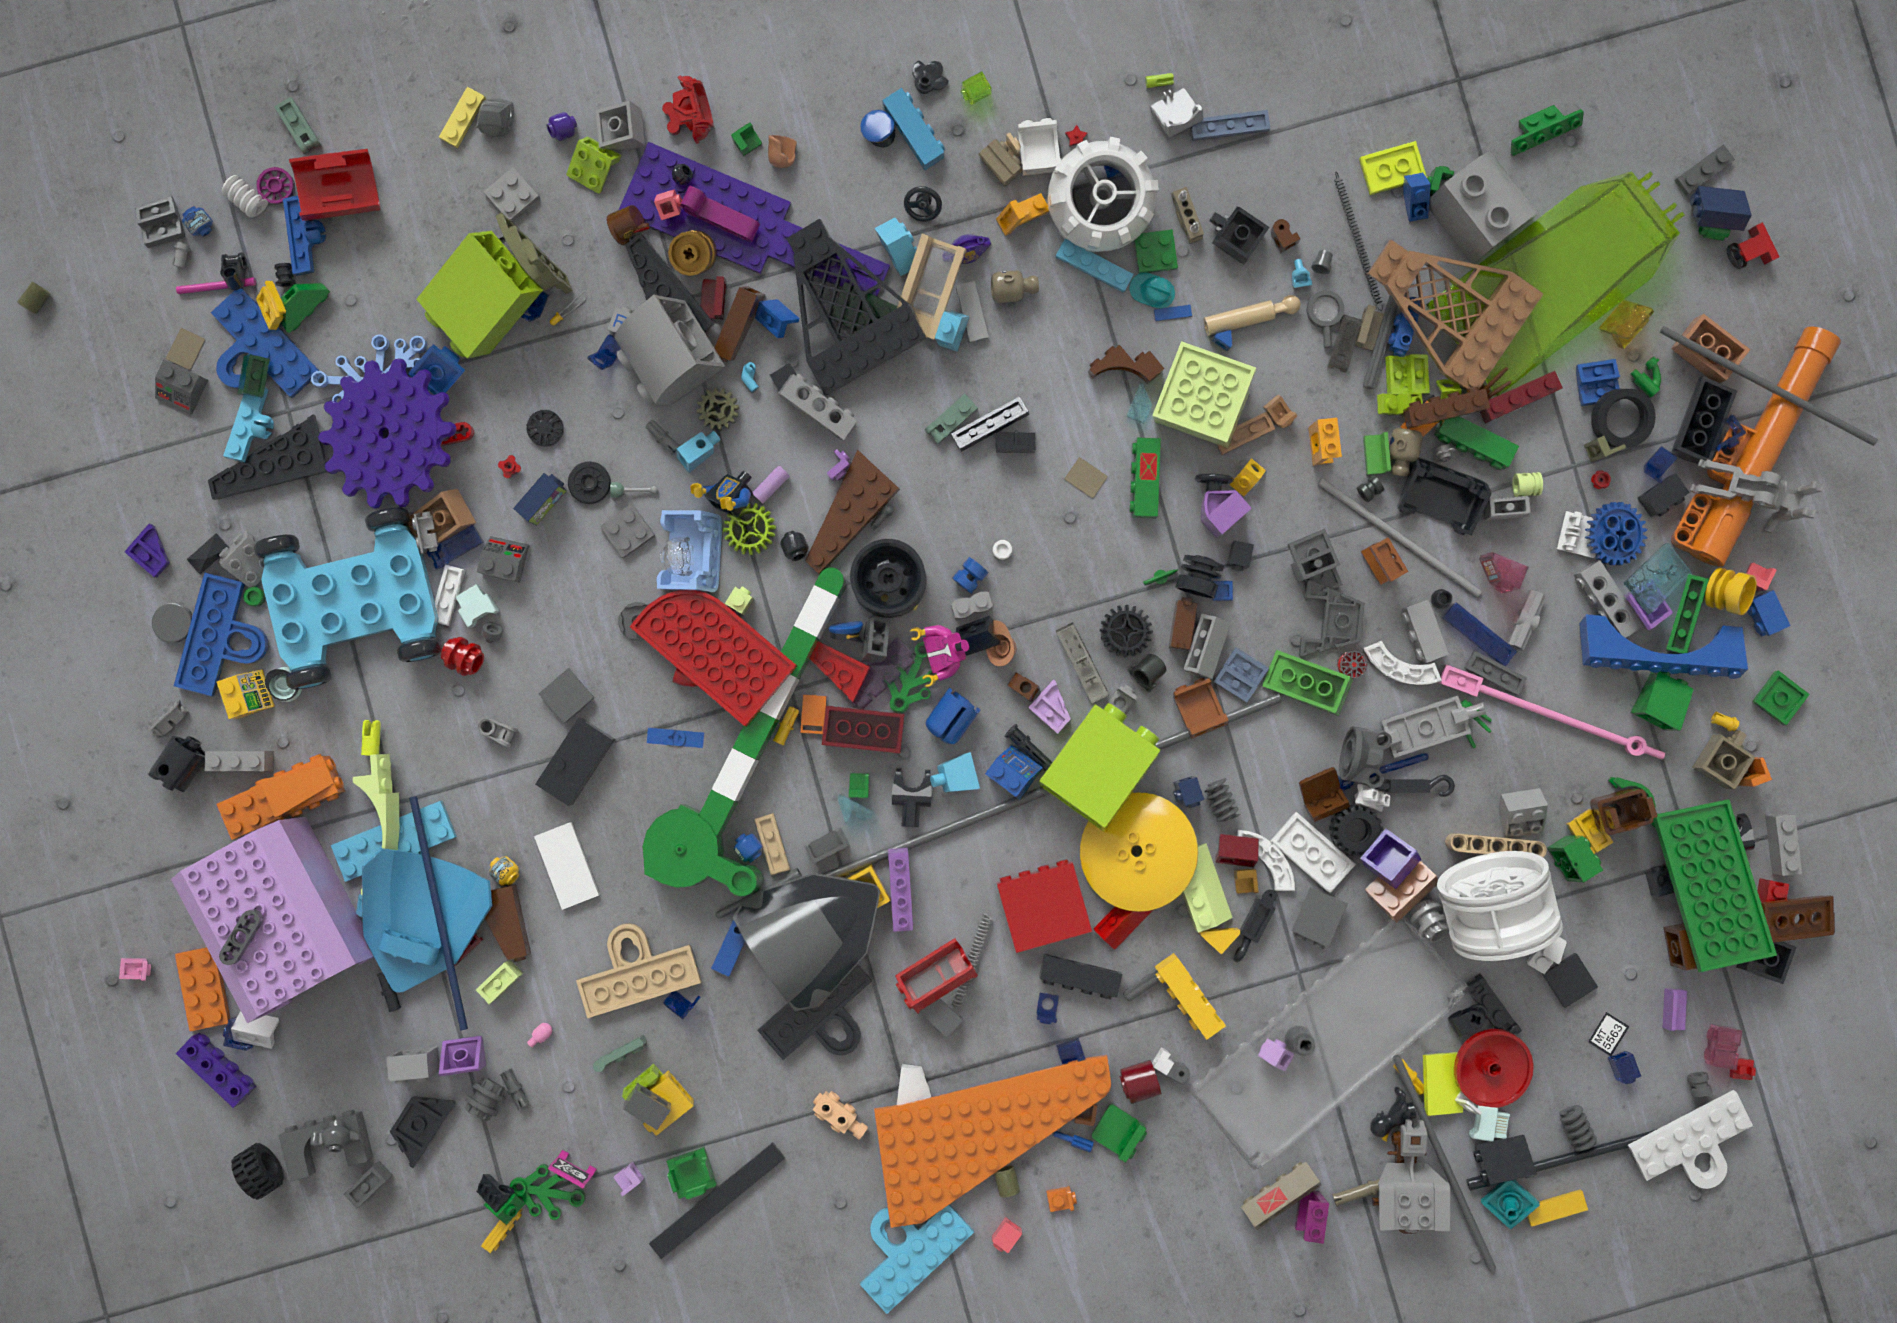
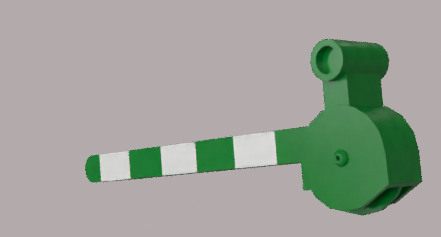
[642,567,846,896]

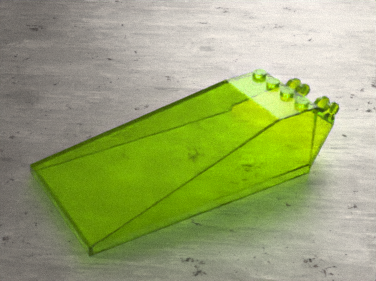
[1426,171,1685,396]

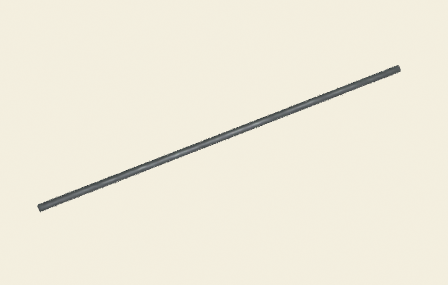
[822,693,1281,877]

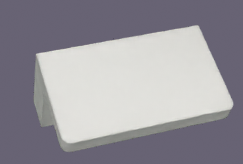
[231,1011,279,1049]

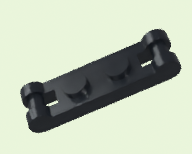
[1464,973,1522,1034]

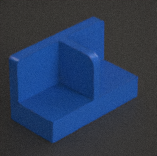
[755,299,800,338]

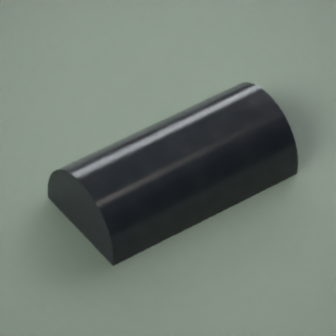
[1671,376,1737,463]

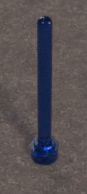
[1338,753,1429,791]

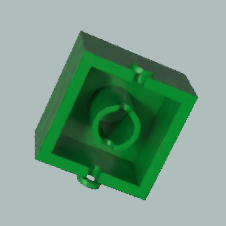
[1547,836,1603,883]

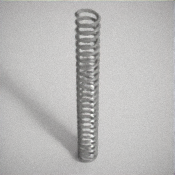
[951,913,992,1007]

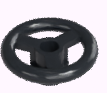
[904,186,942,222]

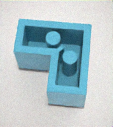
[875,218,917,276]

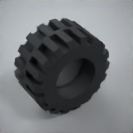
[1329,805,1383,856]
[231,1143,284,1200]

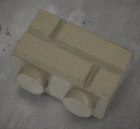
[978,139,1022,187]

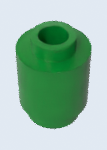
[1698,226,1731,241]

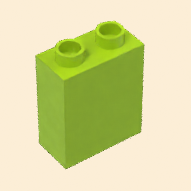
[416,231,543,359]
[1039,703,1161,832]

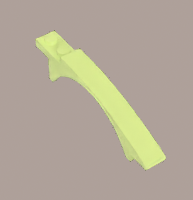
[353,754,400,896]

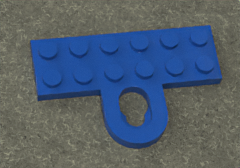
[211,288,320,398]
[174,572,268,696]

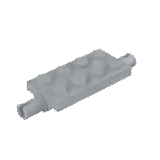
[1377,695,1486,758]

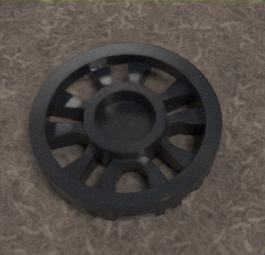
[526,410,564,447]

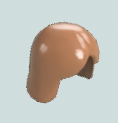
[768,135,797,168]

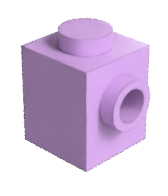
[1258,1038,1295,1071]

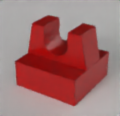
[1730,1057,1756,1080]

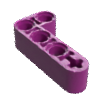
[681,186,760,242]

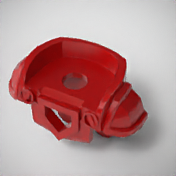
[662,75,714,144]

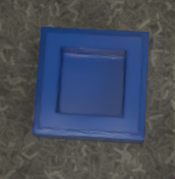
[1212,581,1233,601]

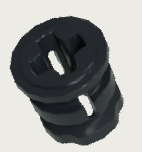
[274,263,296,287]

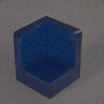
[1056,1038,1086,1064]

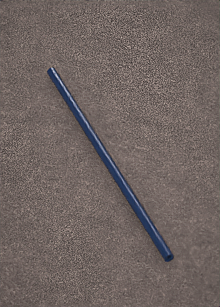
[409,796,468,1031]

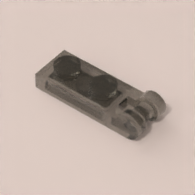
[1327,314,1362,373]

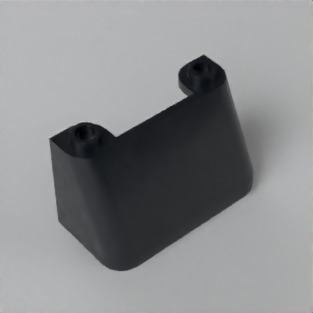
[1397,457,1492,536]

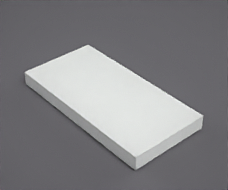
[1270,812,1356,893]
[534,822,600,910]

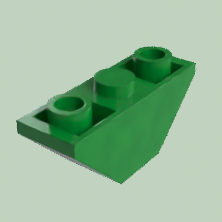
[281,283,330,333]

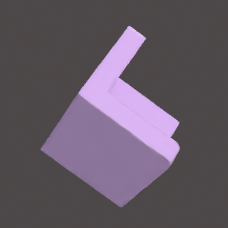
[614,1162,644,1197]

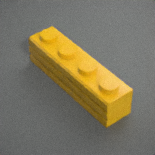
[481,1209,523,1253]

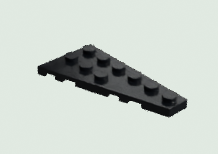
[625,233,715,332]

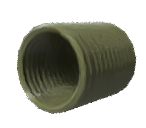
[17,282,51,314]
[994,1166,1020,1198]

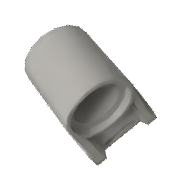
[477,718,518,747]

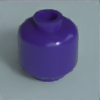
[546,112,577,141]

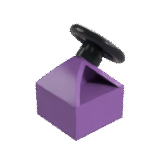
[1195,474,1252,538]

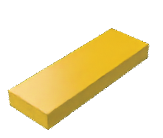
[1527,1189,1588,1227]

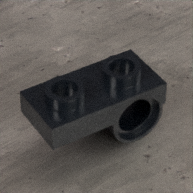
[476,1174,515,1213]

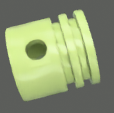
[1512,472,1543,497]

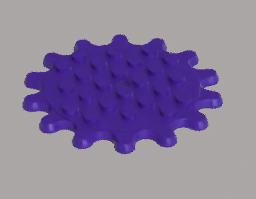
[318,358,456,509]

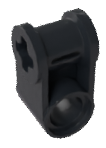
[220,252,247,290]
[1447,1003,1488,1037]

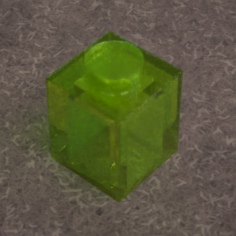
[960,71,992,105]

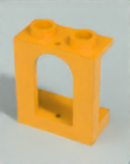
[1308,418,1342,466]

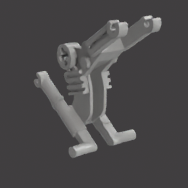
[1690,459,1825,533]

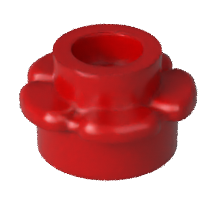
[1591,470,1611,489]

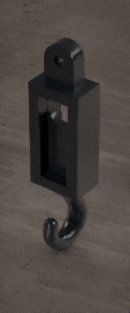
[1374,775,1455,797]
[1233,889,1276,963]

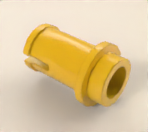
[1711,711,1739,732]

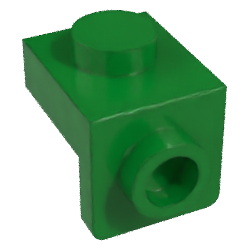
[1427,166,1455,196]

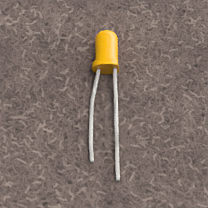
[550,290,586,326]

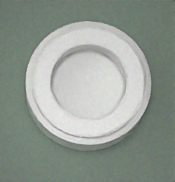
[993,540,1012,560]

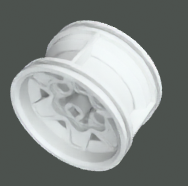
[1437,851,1563,961]

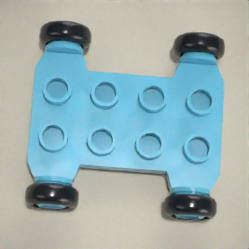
[254,507,442,690]

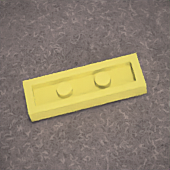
[439,87,486,148]

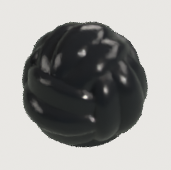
[672,164,693,185]

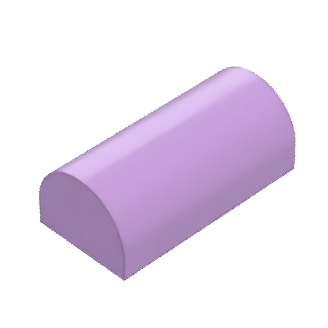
[753,466,790,504]

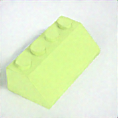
[1182,843,1233,933]

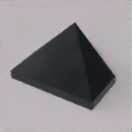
[187,533,230,574]

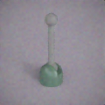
[610,482,658,498]

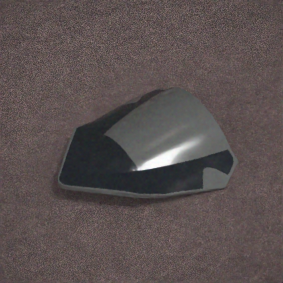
[733,873,880,1011]

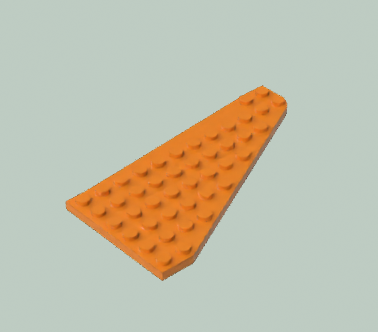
[874,1055,1111,1228]

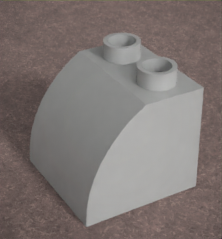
[1429,151,1539,264]
[615,295,725,405]

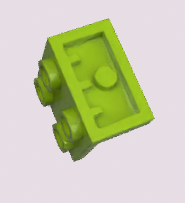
[566,136,622,194]

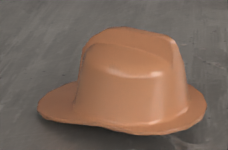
[986,620,1017,667]

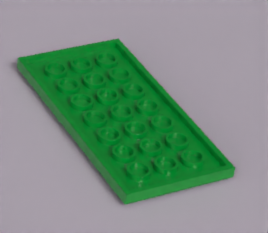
[1653,799,1777,972]

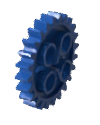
[1585,502,1648,565]

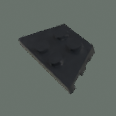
[390,1096,456,1168]

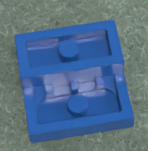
[1576,359,1620,406]

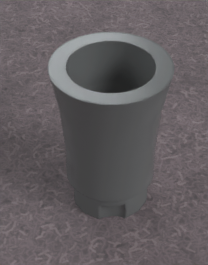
[1285,1026,1315,1056]

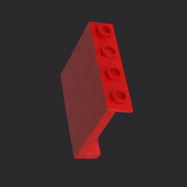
[997,859,1092,953]

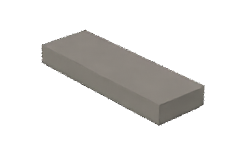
[956,281,989,343]

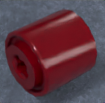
[1119,1060,1162,1104]

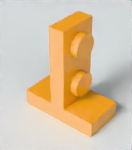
[996,193,1049,236]

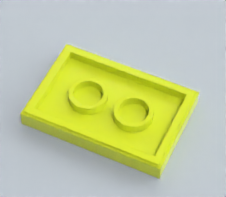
[1359,141,1427,195]
[1423,1052,1463,1116]

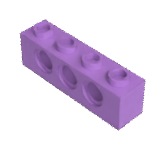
[888,848,913,932]

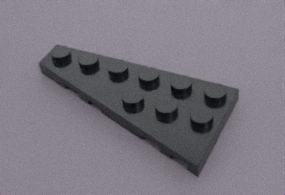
[208,414,327,500]

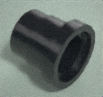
[1431,589,1453,609]

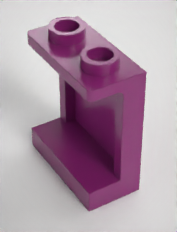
[1295,1191,1329,1244]

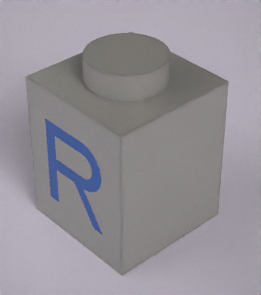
[607,307,633,335]

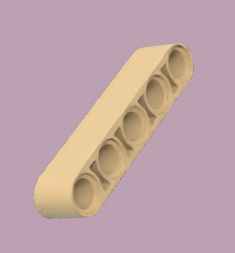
[1445,833,1547,857]

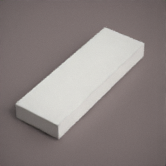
[435,564,466,626]

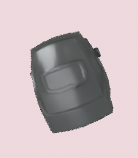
[476,99,513,138]

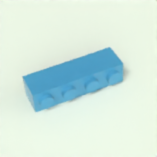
[882,88,945,170]

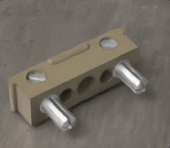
[1171,187,1204,244]

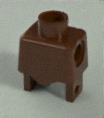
[1590,789,1658,835]

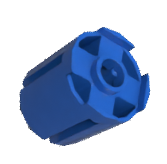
[926,687,981,744]

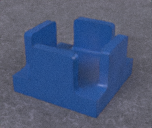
[408,344,465,395]

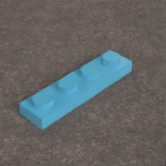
[1056,239,1134,293]

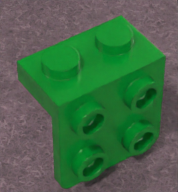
[1091,1104,1147,1163]

